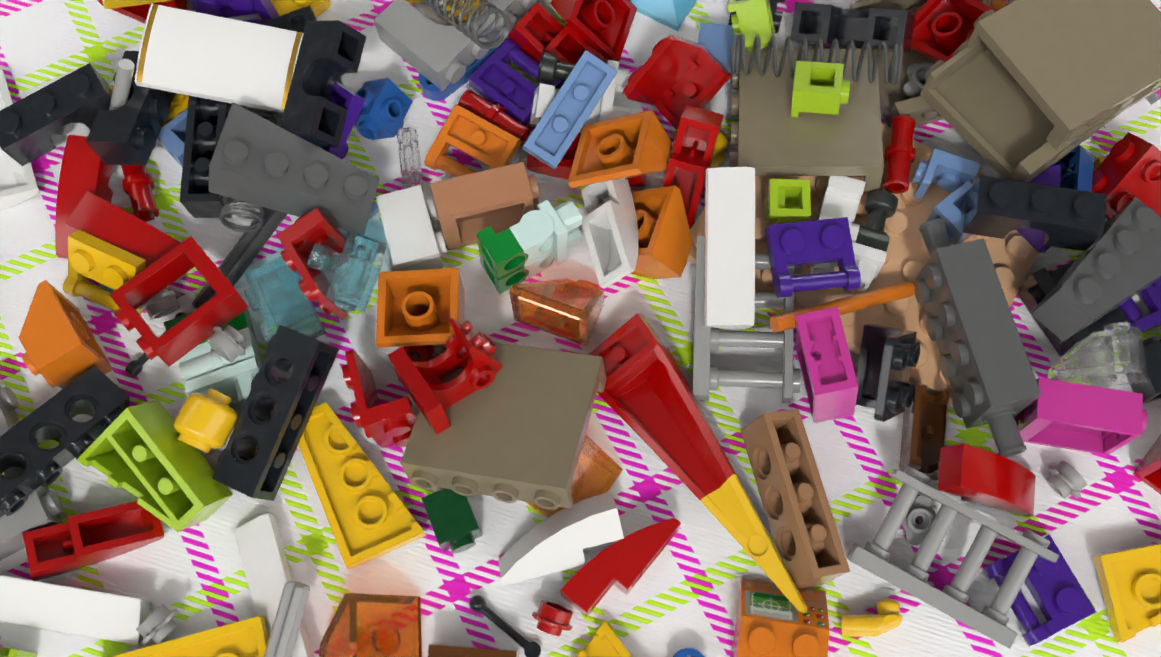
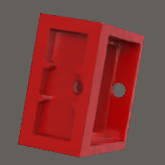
[110,236,248,367]

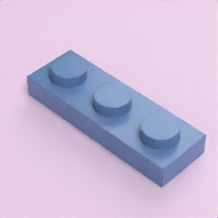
[522,50,618,170]

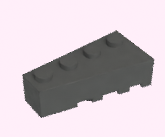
[209,102,379,235]
[1031,197,1161,342]

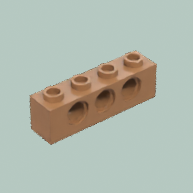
[741,409,850,589]

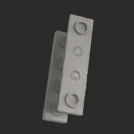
[693,236,802,403]
[846,466,1060,649]

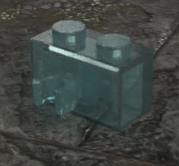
[307,231,387,312]
[244,257,326,343]

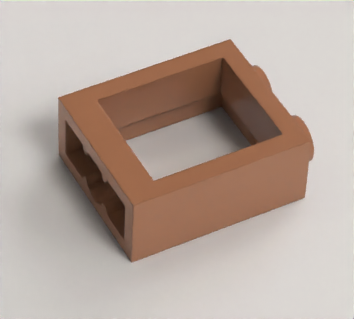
[430,161,540,250]

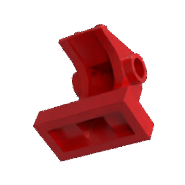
[388,318,503,435]

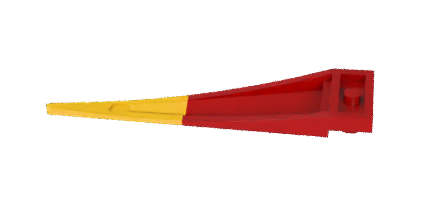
[588,313,807,613]

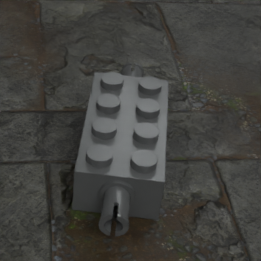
[914,218,1042,457]

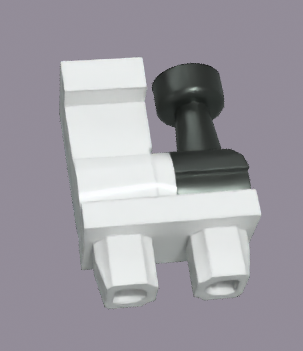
[530,52,632,131]
[810,176,898,292]

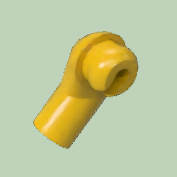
[841,600,903,637]

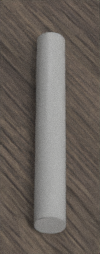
[109,59,135,110]

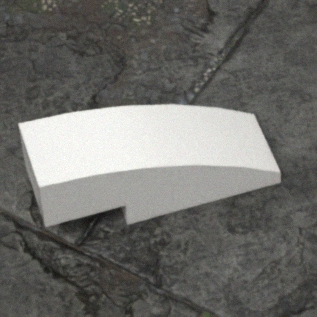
[581,178,639,289]
[499,491,624,586]

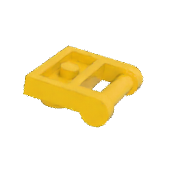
[63,230,146,315]

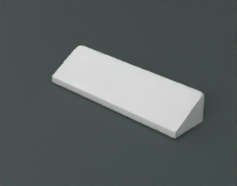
[704,167,755,330]
[234,512,314,657]
[0,575,152,645]

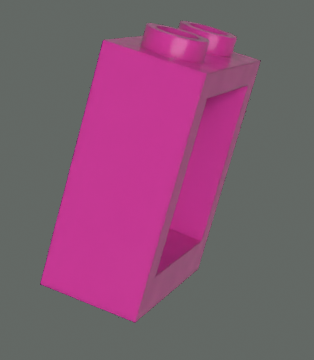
[795,307,858,423]
[1014,378,1148,455]

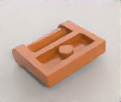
[424,104,522,177]

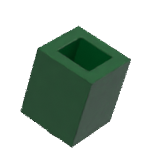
[421,489,482,553]

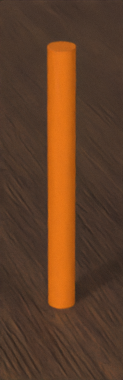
[770,281,915,333]

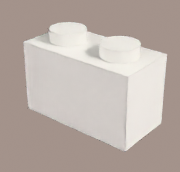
[376,185,447,271]

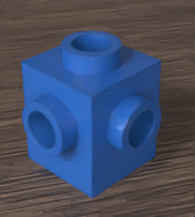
[354,78,413,140]

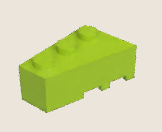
[77,400,233,532]

